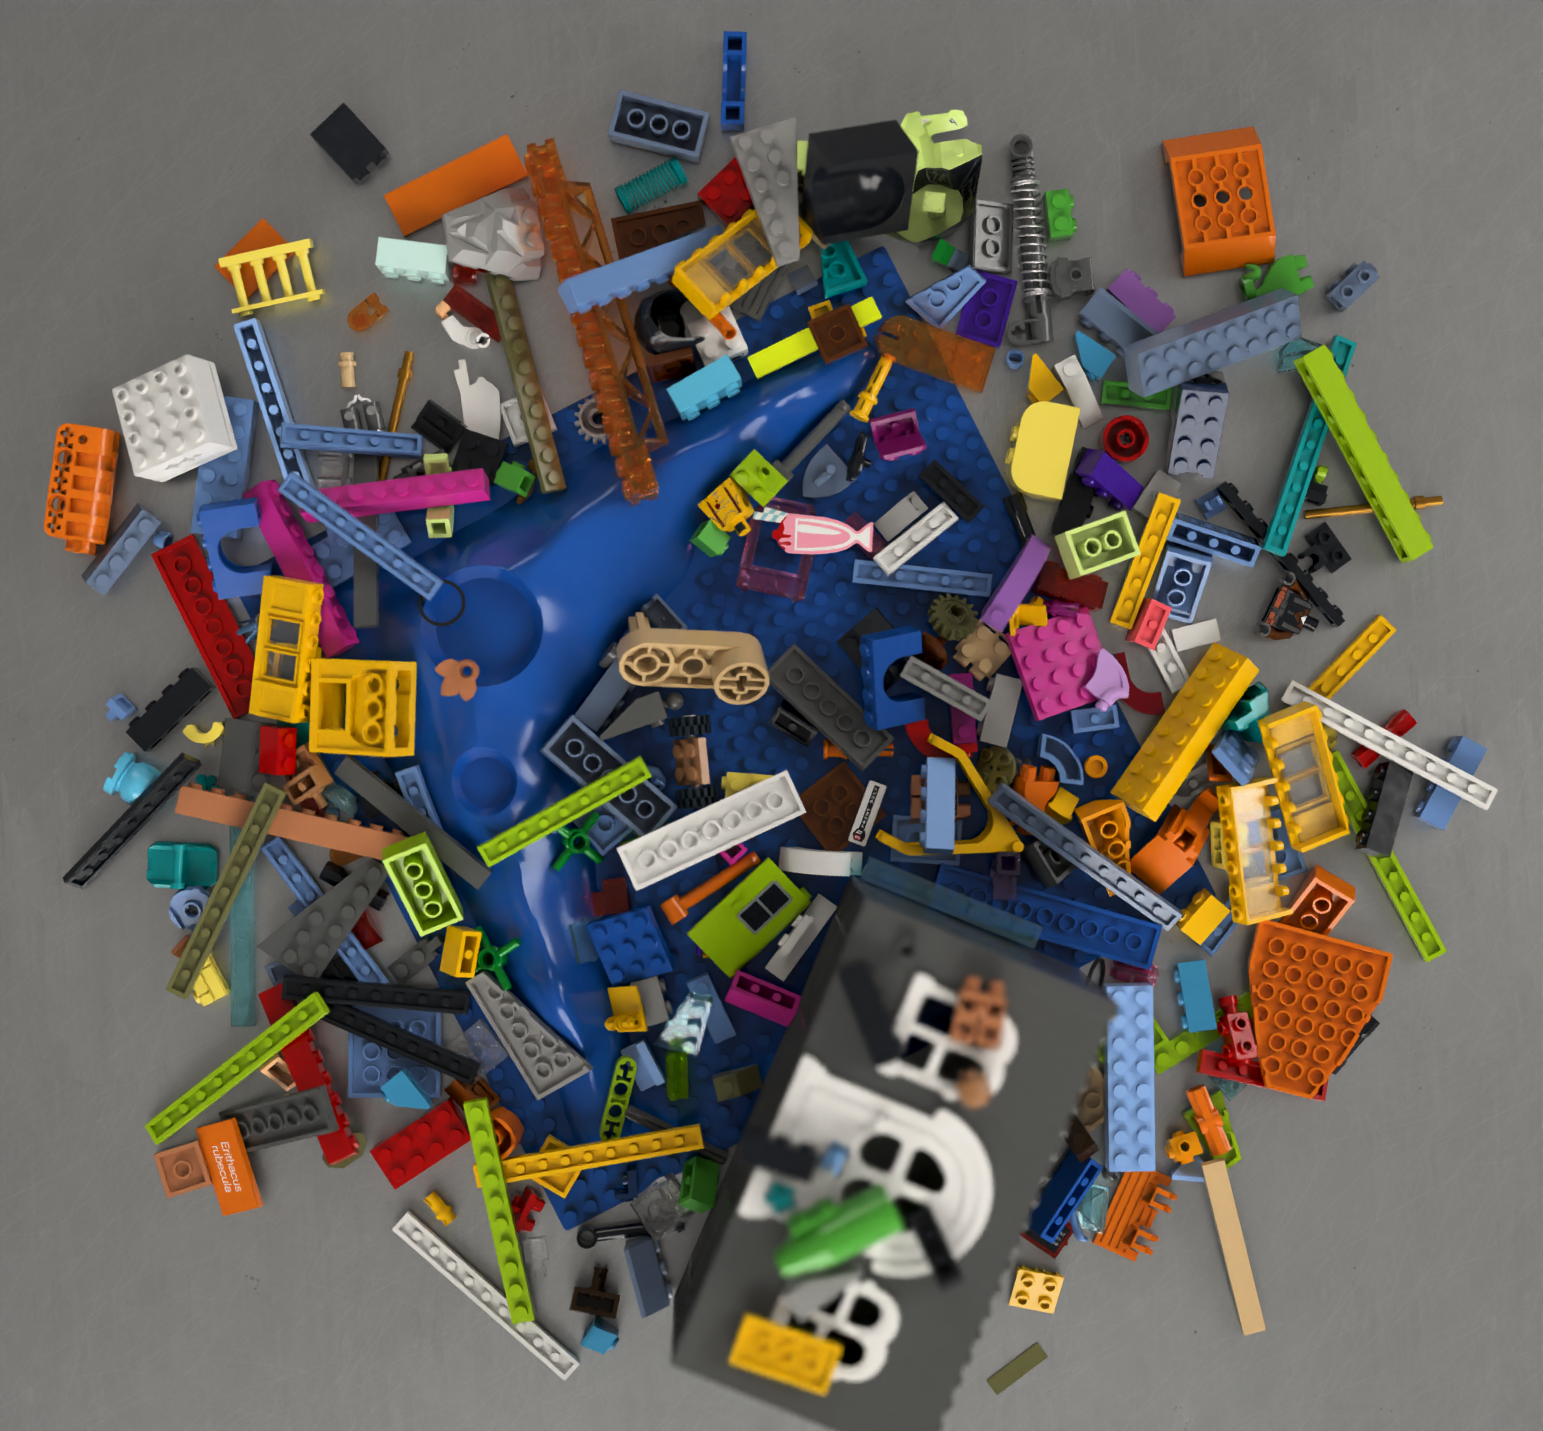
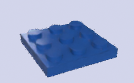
[586,905,676,987]

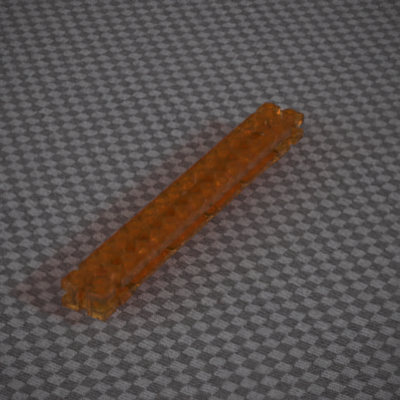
[523,138,669,506]

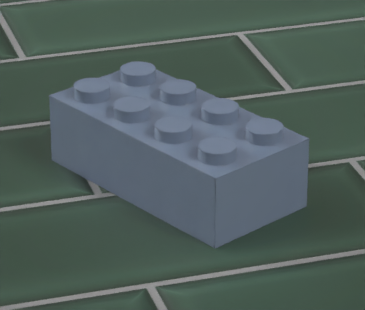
[608,89,710,163]

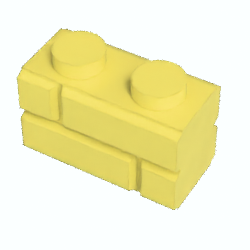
[192,952,232,1007]

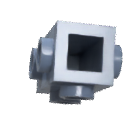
[1326,261,1380,312]

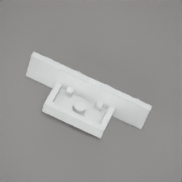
[765,893,837,981]

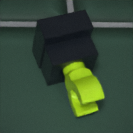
[1304,465,1328,506]

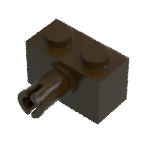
[569,1267,620,1319]

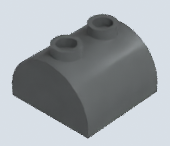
[1021,837,1077,889]

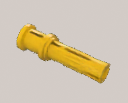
[849,353,895,423]

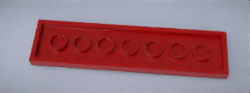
[151,534,255,719]

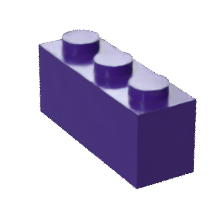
[1075,448,1144,511]

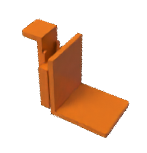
[1130,788,1219,894]

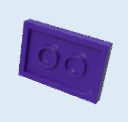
[955,270,1018,349]

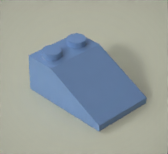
[1151,541,1212,624]

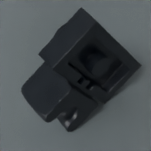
[1298,522,1352,573]

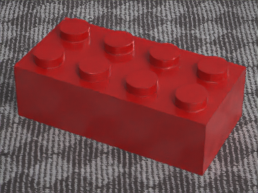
[697,157,755,228]
[370,1097,471,1190]

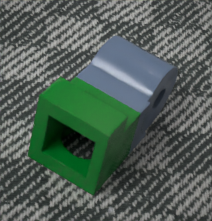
[930,238,969,273]

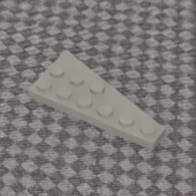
[730,117,800,267]
[465,970,594,1101]

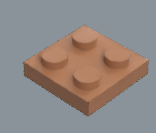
[153,1139,213,1199]

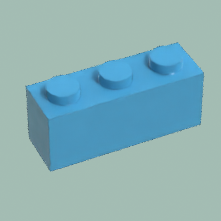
[1173,959,1217,1033]

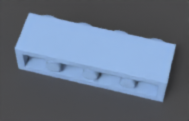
[919,757,955,855]

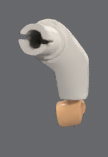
[435,301,490,349]

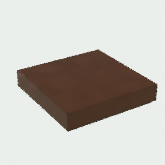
[807,303,868,365]
[646,347,697,383]

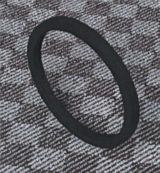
[418,579,466,626]
[1087,958,1105,989]

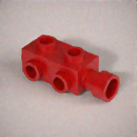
[1217,995,1258,1067]

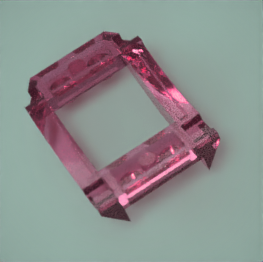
[736,497,816,603]

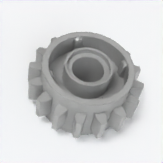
[574,394,625,445]

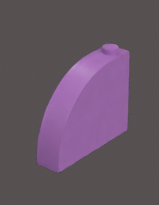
[981,534,1051,633]

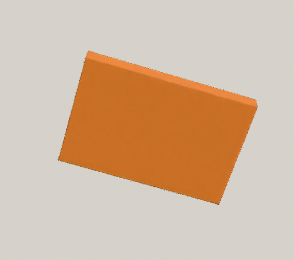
[214,218,295,300]

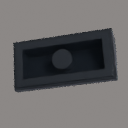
[769,700,818,747]

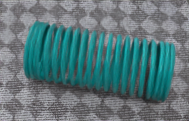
[614,156,688,214]

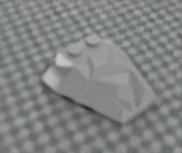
[441,188,544,281]

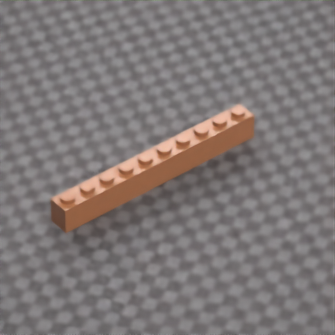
[175,782,411,860]

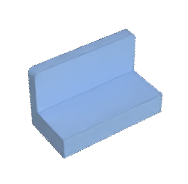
[621,1038,666,1091]

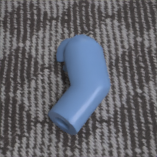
[646,765,667,791]

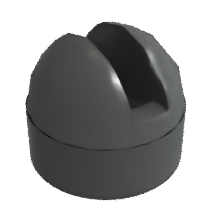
[1101,1165,1121,1182]

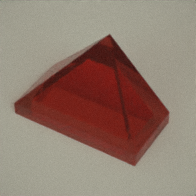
[352,909,384,949]

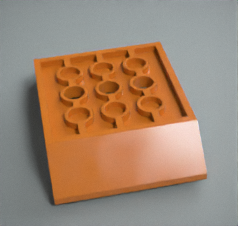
[1162,126,1276,277]

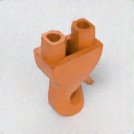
[1009,765,1059,835]

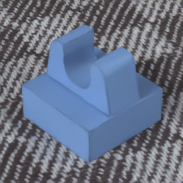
[1195,489,1227,520]
[105,693,137,722]

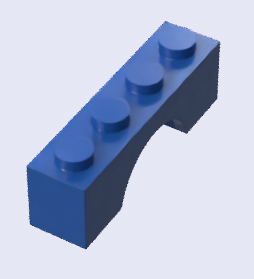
[721,31,747,131]

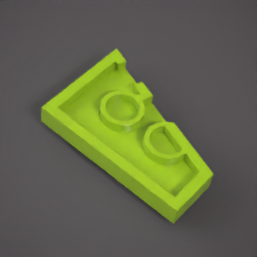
[1182,1088,1242,1169]

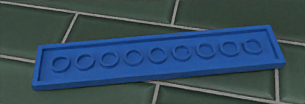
[928,863,1162,970]

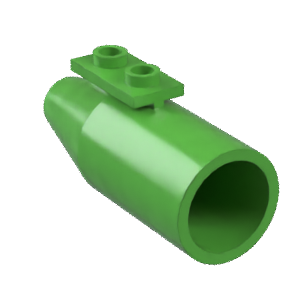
[772,1183,904,1277]

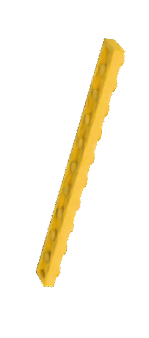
[473,1123,705,1188]

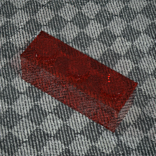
[1031,561,1108,612]

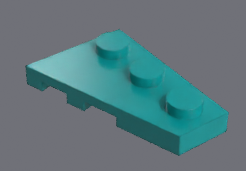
[819,240,868,299]

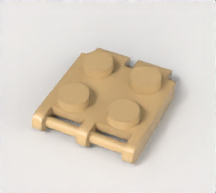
[952,618,1011,682]

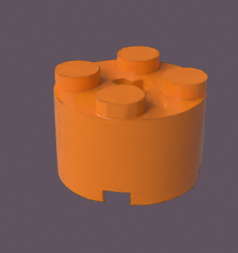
[471,1107,525,1160]

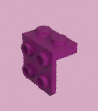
[869,408,927,461]

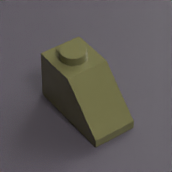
[713,1064,763,1102]

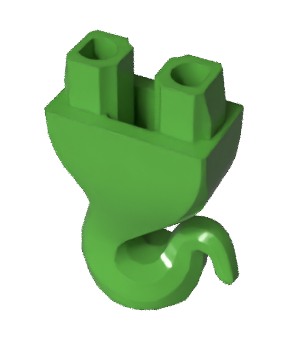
[1239,254,1314,301]

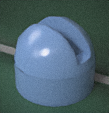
[1006,349,1025,369]
[153,530,173,549]

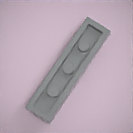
[900,656,993,722]

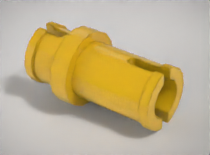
[423,1191,457,1226]

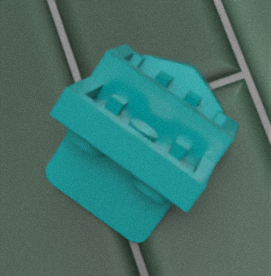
[1220,681,1270,743]

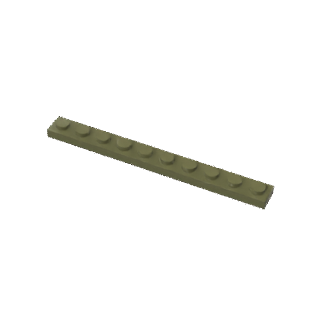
[485,271,566,494]
[165,782,287,1000]

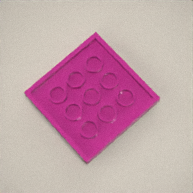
[1005,607,1102,722]

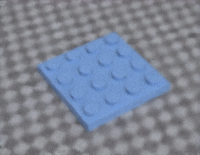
[348,1005,442,1098]

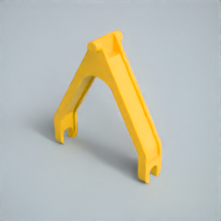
[875,733,1024,856]

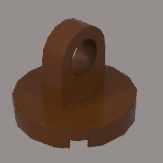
[917,631,948,672]

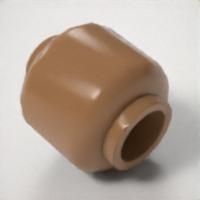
[955,1069,992,1109]

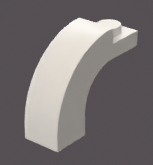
[779,847,863,876]

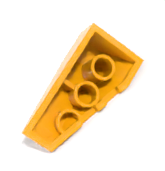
[1074,800,1131,897]

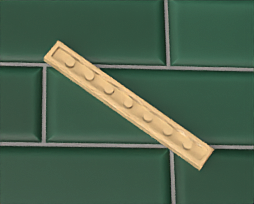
[1200,1157,1266,1336]

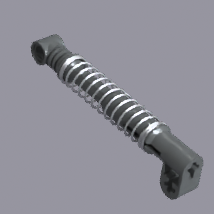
[1007,134,1054,347]

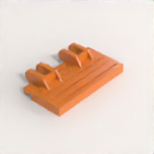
[1092,1170,1178,1262]

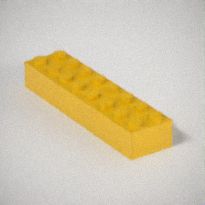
[1110,642,1260,822]

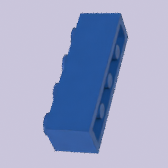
[1028,1150,1103,1244]

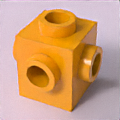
[1165,1130,1203,1165]

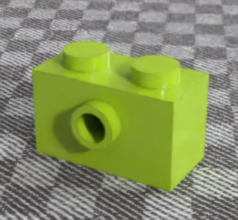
[730,449,788,507]

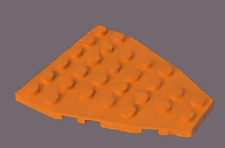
[1248,920,1393,1099]

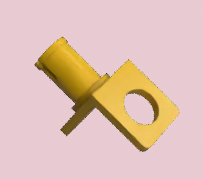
[1009,596,1048,636]

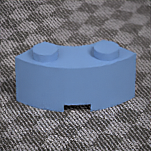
[1037,734,1084,785]

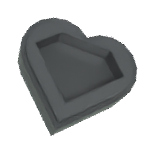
[599,642,618,669]

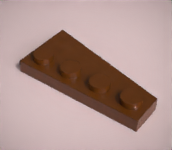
[611,200,706,260]

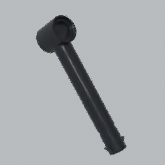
[577,1215,685,1249]

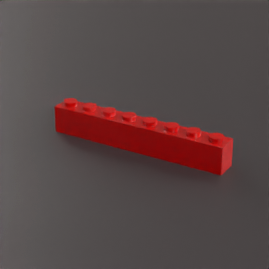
[258,983,360,1165]

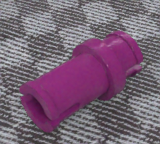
[1043,599,1080,617]

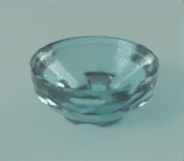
[321,784,358,819]

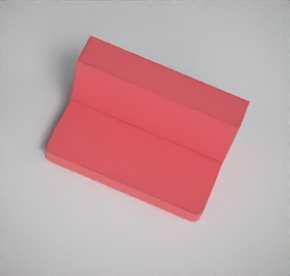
[1125,598,1172,650]

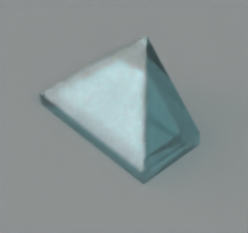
[1277,338,1322,373]
[1075,1184,1110,1234]

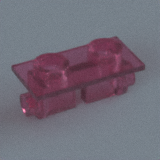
[844,511,888,560]
[1109,960,1159,987]

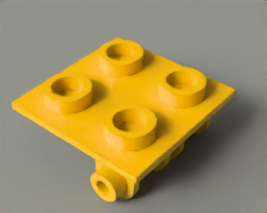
[604,986,648,1032]
[1009,1265,1064,1314]

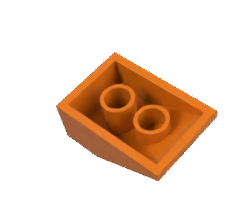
[1278,864,1356,936]

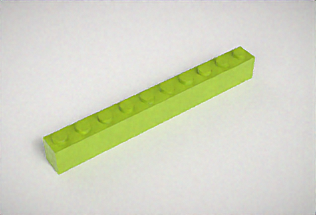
[1293,344,1434,563]

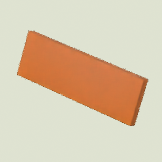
[384,134,528,238]

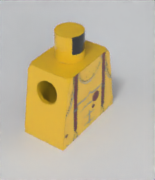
[698,477,754,536]

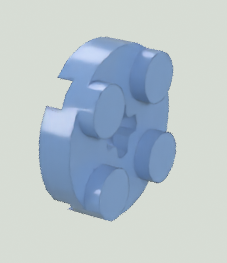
[169,885,211,932]

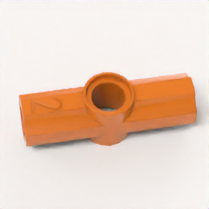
[1186,1084,1231,1157]

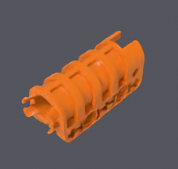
[44,423,121,556]

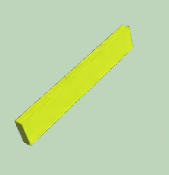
[747,296,882,379]

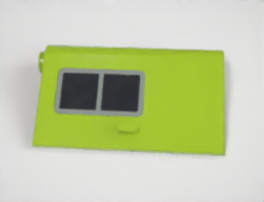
[686,857,812,978]

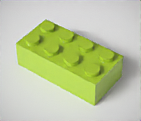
[382,831,464,937]

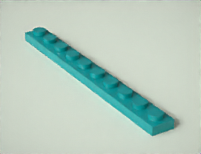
[1261,335,1357,557]

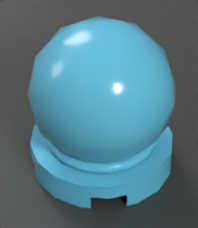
[103,752,162,806]

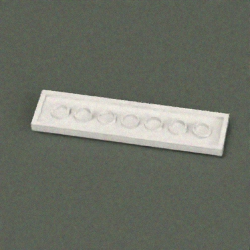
[617,770,806,891]

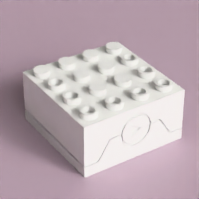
[112,354,237,482]

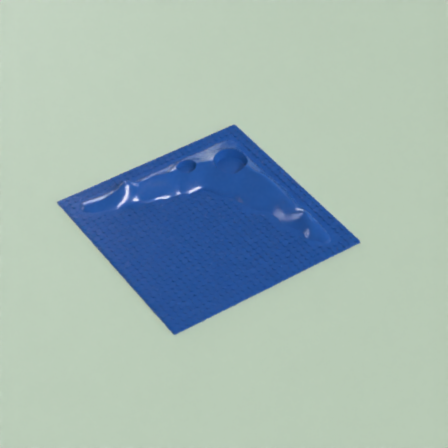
[240,246,1216,1230]

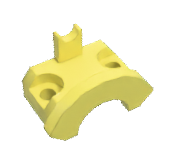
[183,722,225,748]

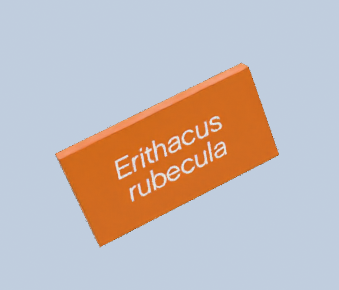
[196,1117,263,1216]

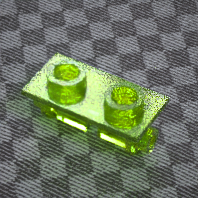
[666,1052,689,1101]

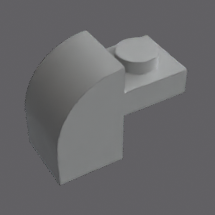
[874,491,928,542]

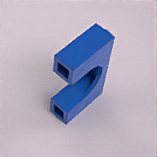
[196,497,275,600]
[860,626,925,731]

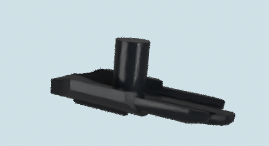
[846,431,871,482]

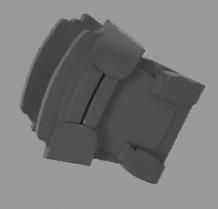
[1048,257,1095,302]

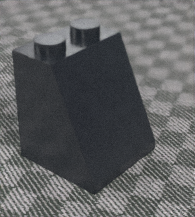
[310,102,389,185]

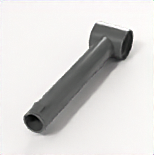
[772,399,852,490]

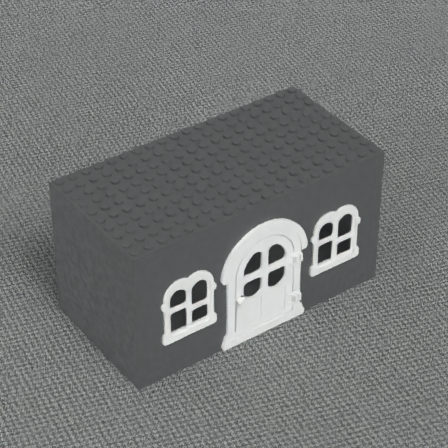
[671,875,1119,1431]

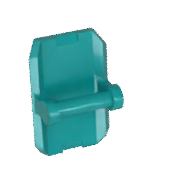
[147,841,218,890]

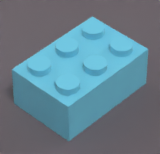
[667,354,743,421]

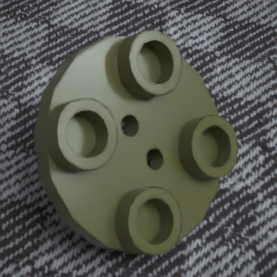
[976,746,1016,792]

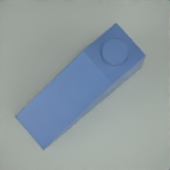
[687,972,737,1044]

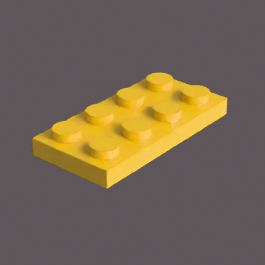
[729,1313,842,1395]

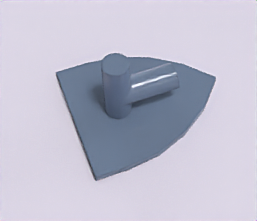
[802,444,857,498]

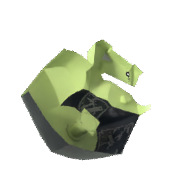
[885,110,982,246]

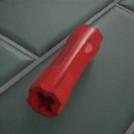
[1351,709,1417,769]

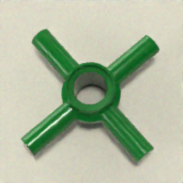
[552,811,604,872]
[466,926,521,991]

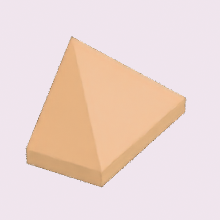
[259,1054,295,1092]

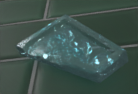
[653,992,713,1056]

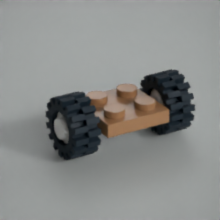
[668,715,718,809]

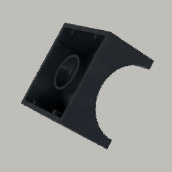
[801,120,918,245]

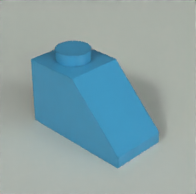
[1072,330,1116,381]
[380,1067,433,1109]
[580,1316,619,1354]

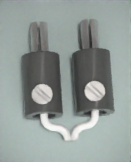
[340,394,386,431]

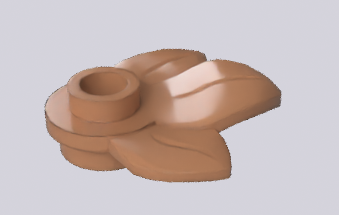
[435,659,479,701]

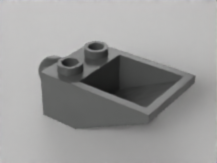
[600,691,684,741]

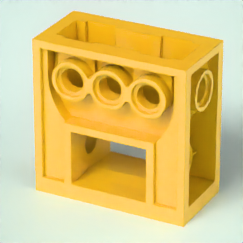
[309,658,417,757]

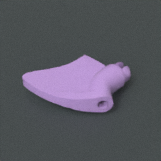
[1084,649,1129,712]

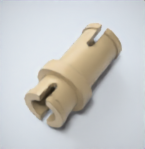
[338,352,356,388]

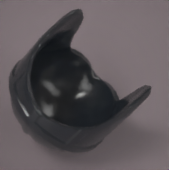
[634,287,705,355]

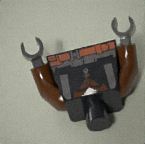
[1254,569,1319,641]

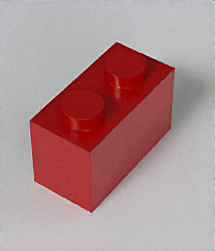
[259,725,297,775]

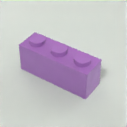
[1106,269,1176,333]

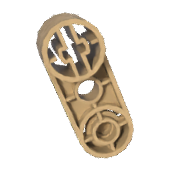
[616,612,769,705]

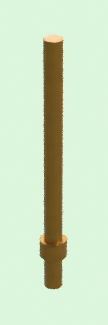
[379,351,414,481]
[1304,495,1443,519]

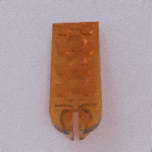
[874,315,996,393]

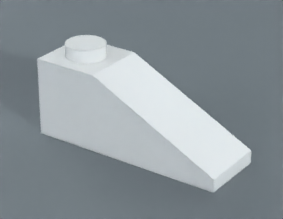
[1051,355,1104,430]

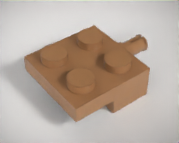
[282,742,333,809]

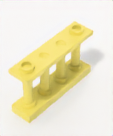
[218,238,326,317]

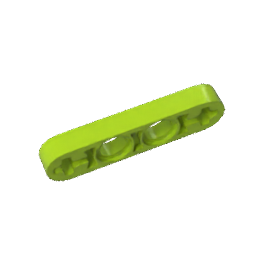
[599,1055,637,1141]

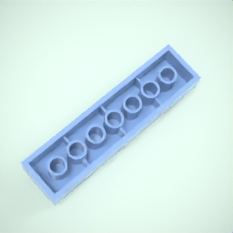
[1102,982,1156,1172]

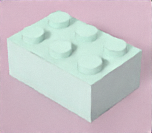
[375,237,453,284]

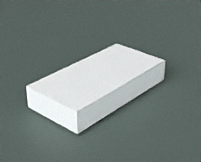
[1170,618,1221,652]

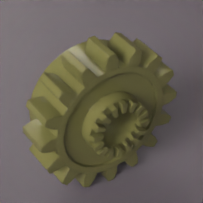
[927,593,979,641]

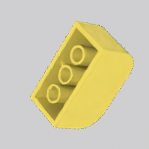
[1004,401,1081,503]

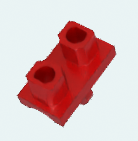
[510,1186,545,1233]

